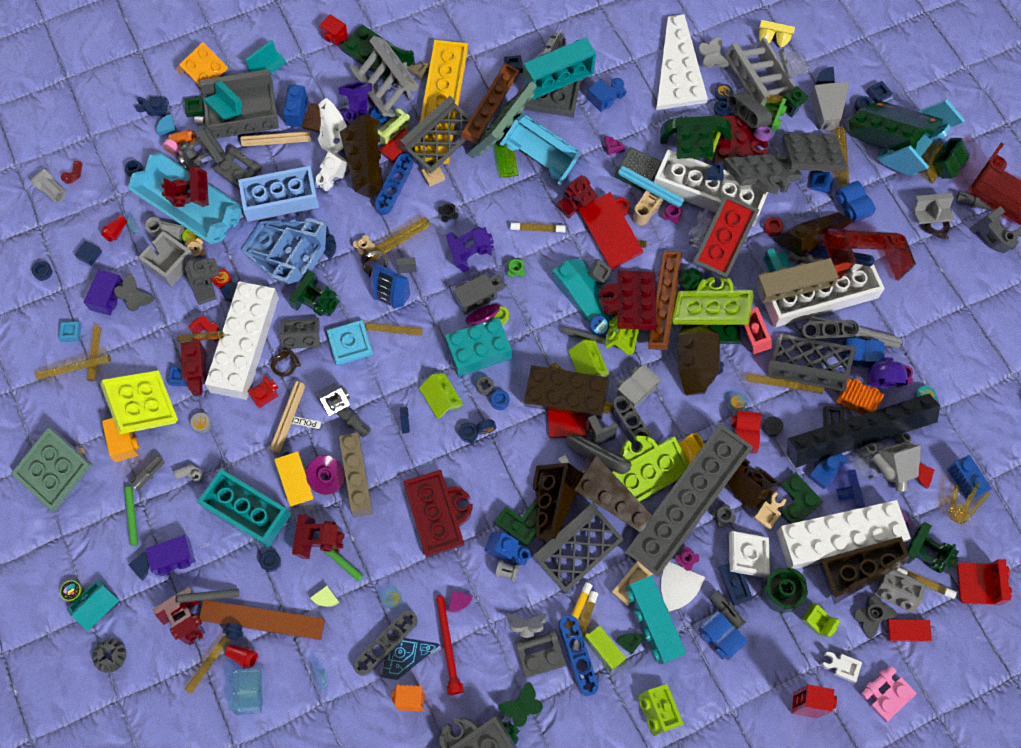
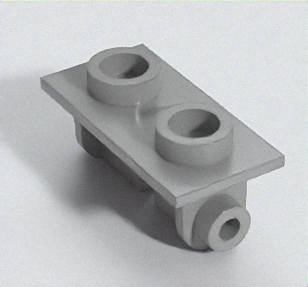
[541,29,567,56]

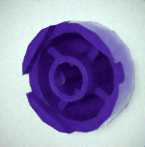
[868,357,908,388]

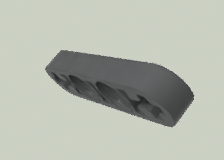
[353,610,418,676]

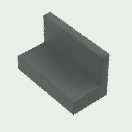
[586,415,618,445]

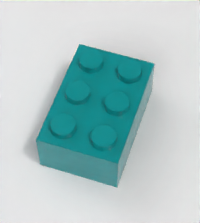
[445,317,512,377]

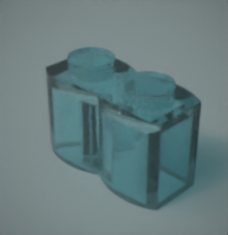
[229,667,262,715]

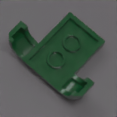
[660,116,732,159]

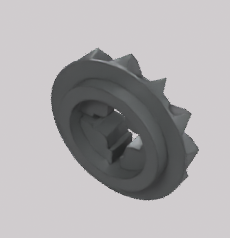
[91,638,126,673]

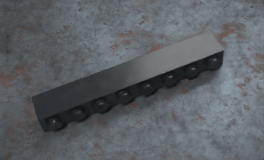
[787,393,940,468]

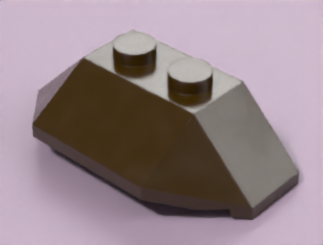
[678,325,721,396]

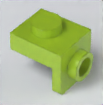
[802,603,840,637]

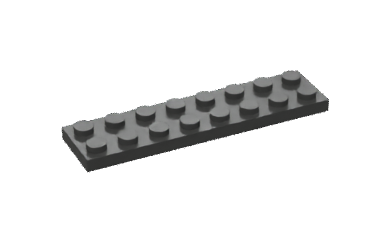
[625,423,753,577]

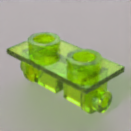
[496,143,519,178]

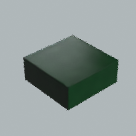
[184,97,205,117]

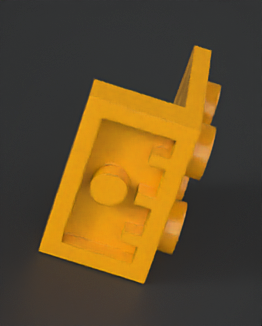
[175,42,228,88]

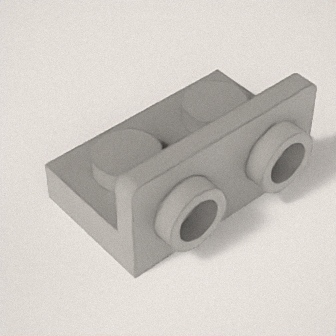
[875,570,926,613]

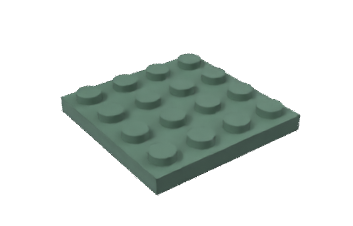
[467,81,537,158]

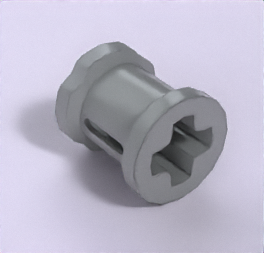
[495,559,520,583]

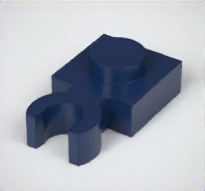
[135,96,169,117]

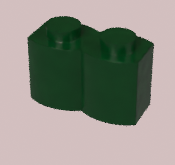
[933,138,970,179]

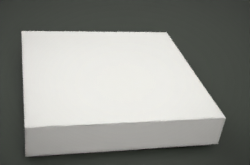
[729,531,770,578]

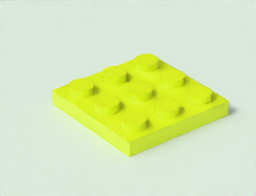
[101,370,178,434]

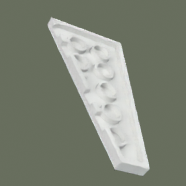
[656,14,708,110]

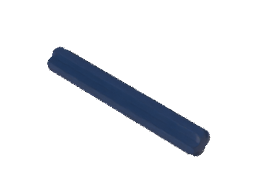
[808,245,875,267]

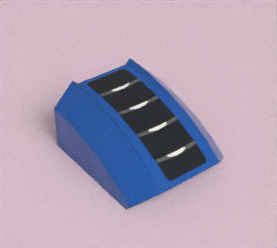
[370,263,411,309]

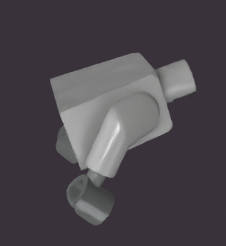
[861,433,921,492]

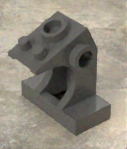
[177,124,226,169]
[969,206,1021,254]
[185,258,220,305]

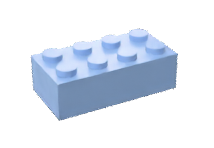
[238,166,319,222]

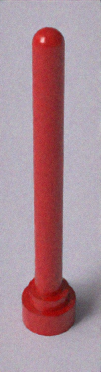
[436,595,464,695]

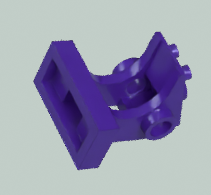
[338,81,372,125]
[445,227,494,272]

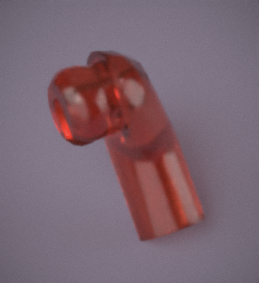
[61,161,83,184]

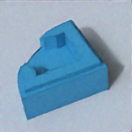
[157,114,176,135]

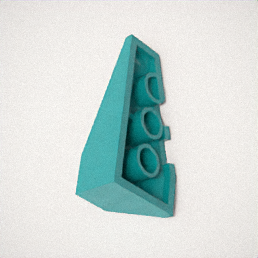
[552,259,612,326]

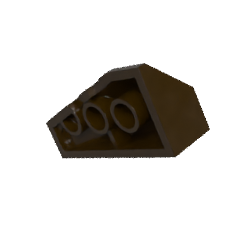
[774,212,852,257]
[703,440,781,509]
[533,463,580,540]

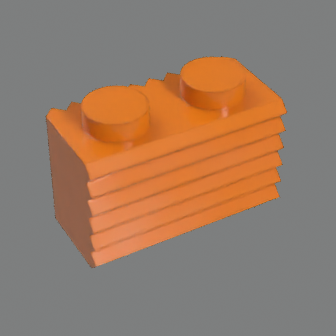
[835,378,884,415]
[391,684,425,712]

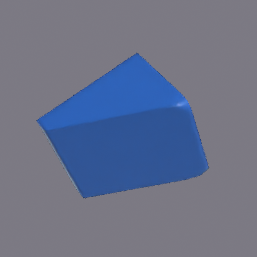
[810,172,834,193]

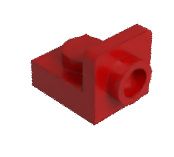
[247,375,278,408]

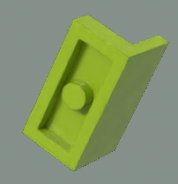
[568,340,609,377]
[419,373,463,419]
[584,626,627,672]

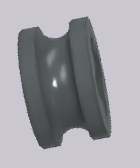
[477,376,494,396]

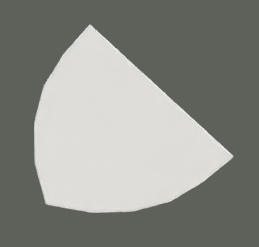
[661,562,705,612]

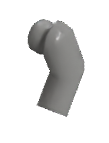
[174,465,203,481]

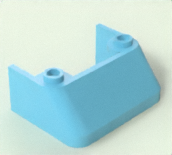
[877,99,965,176]
[500,113,581,185]

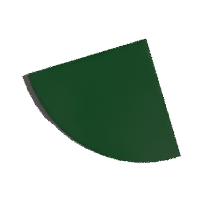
[615,634,644,655]

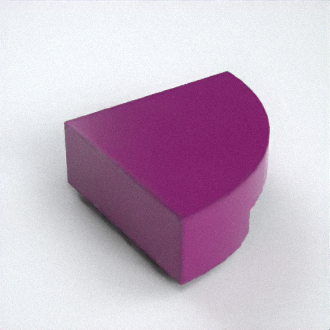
[604,136,625,155]
[448,591,473,613]

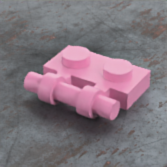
[861,666,917,722]

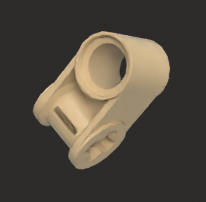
[633,190,663,226]

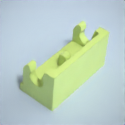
[378,108,411,146]

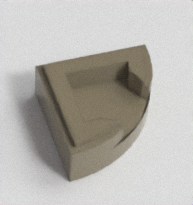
[408,62,430,80]

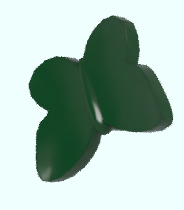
[498,682,543,727]

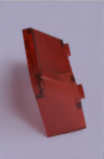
[969,142,1021,225]
[823,229,916,281]

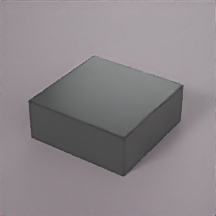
[396,257,417,274]
[588,259,612,285]

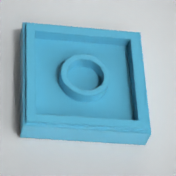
[326,320,373,366]

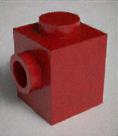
[319,14,348,46]

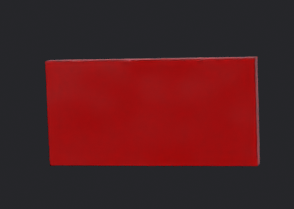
[578,192,644,269]

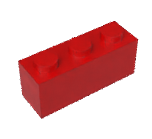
[791,684,837,718]

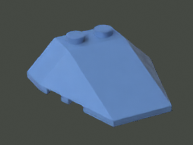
[242,218,326,284]

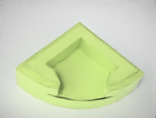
[310,586,339,607]

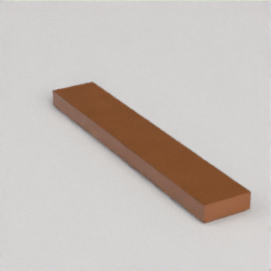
[461,63,520,144]
[648,251,682,350]
[199,600,325,640]

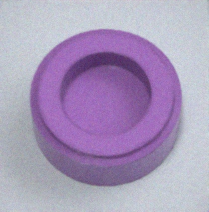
[754,126,773,141]

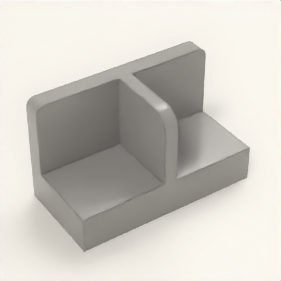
[912,193,954,224]

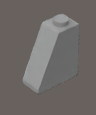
[810,81,849,131]

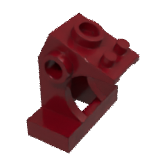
[161,166,209,207]
[556,175,598,219]
[292,514,345,559]
[152,587,205,646]

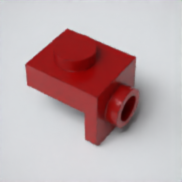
[189,315,220,342]

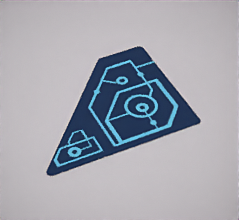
[382,636,440,680]

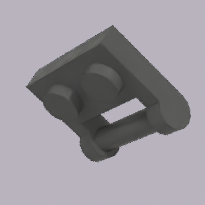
[213,146,262,190]
[515,629,566,678]

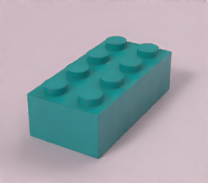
[523,37,596,100]
[197,469,291,548]

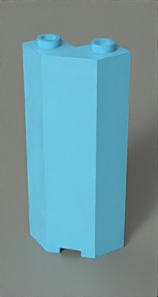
[128,153,243,244]

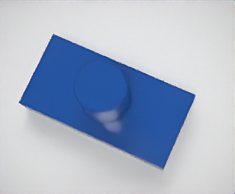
[808,453,849,489]

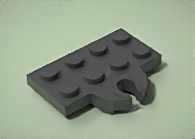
[723,153,802,194]
[439,716,517,748]

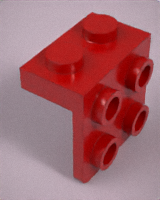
[957,559,1012,605]

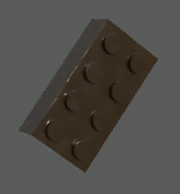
[524,365,609,419]

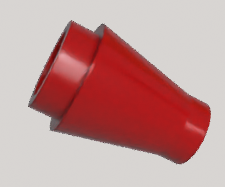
[101,215,128,242]
[225,644,258,669]

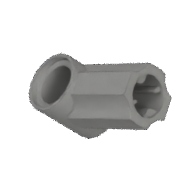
[30,169,67,203]
[145,217,185,242]

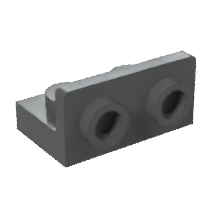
[280,318,320,349]

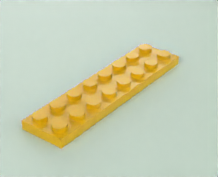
[414,40,468,165]

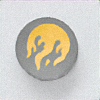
[190,413,211,433]

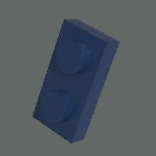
[718,563,753,606]

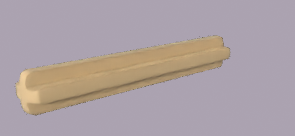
[240,131,311,147]
[269,381,305,454]

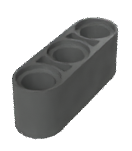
[727,92,772,128]
[800,320,859,339]
[612,396,651,450]

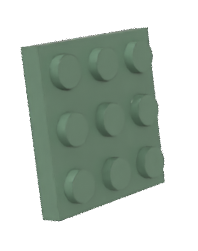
[11,427,93,511]

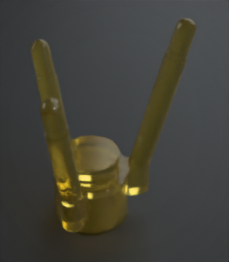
[947,482,991,524]

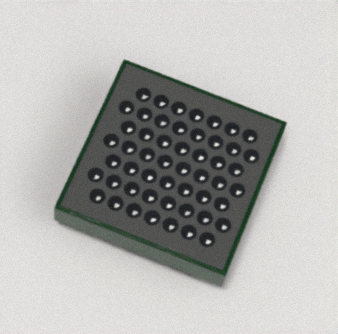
[614,147,662,192]

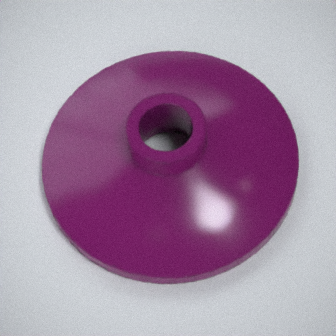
[465,304,500,325]
[306,456,345,495]

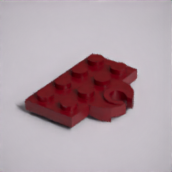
[714,115,768,171]
[599,270,657,330]
[403,470,473,557]

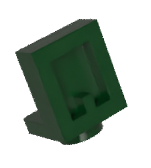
[781,86,809,118]

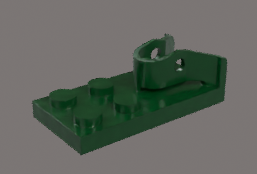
[340,24,415,86]

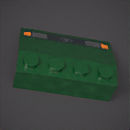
[848,101,943,151]

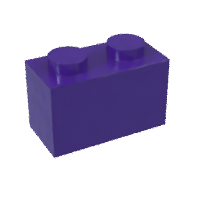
[84,270,123,315]
[145,535,196,576]

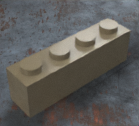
[755,258,839,304]
[339,432,374,518]

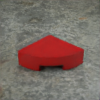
[917,464,935,489]

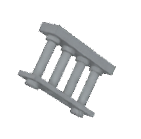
[350,36,419,118]
[725,38,796,106]

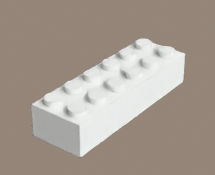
[654,150,768,227]
[764,262,885,328]
[205,281,279,400]
[776,500,911,569]

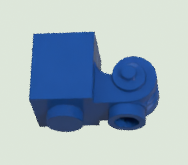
[587,78,627,112]
[484,532,531,566]

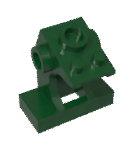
[288,271,340,317]
[907,522,959,574]

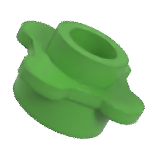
[507,259,525,278]

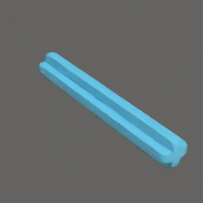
[618,166,684,207]

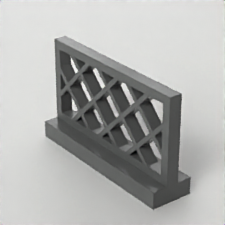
[400,96,470,174]
[768,334,856,391]
[531,502,624,593]

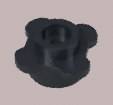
[438,204,459,222]

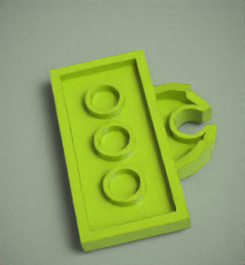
[672,277,754,325]
[611,435,689,502]

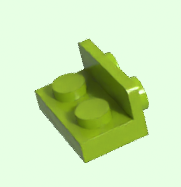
[605,316,639,356]
[638,684,684,736]

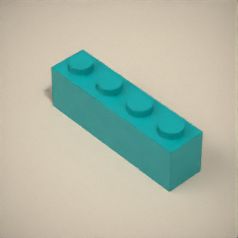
[625,575,687,664]

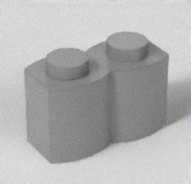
[617,365,661,408]

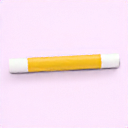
[561,582,593,640]

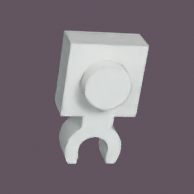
[821,652,862,683]

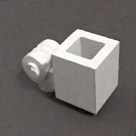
[315,151,349,191]

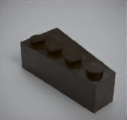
[340,114,383,198]
[570,453,652,533]
[820,536,909,604]

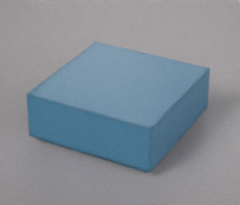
[59,321,81,342]

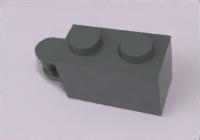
[453,273,506,315]
[315,382,350,416]

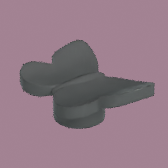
[114,274,155,311]
[854,596,898,639]

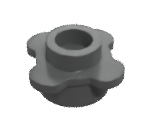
[712,504,736,528]

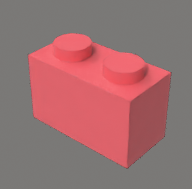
[742,307,772,354]

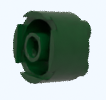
[761,567,808,614]

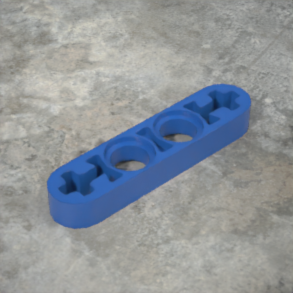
[375,153,413,215]
[558,615,598,696]

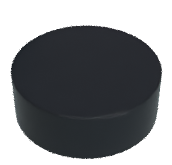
[763,416,783,437]

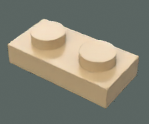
[611,561,653,606]

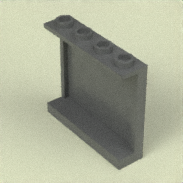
[200,69,279,139]

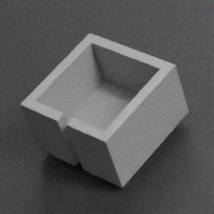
[138,231,195,287]

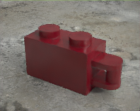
[180,340,207,396]

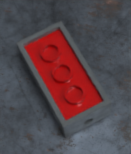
[691,194,760,278]

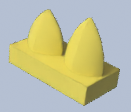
[758,20,795,48]

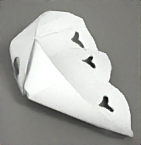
[318,98,347,153]

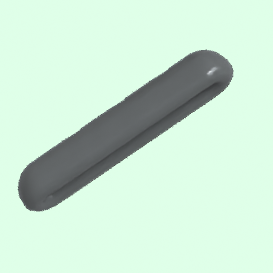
[566,434,632,474]

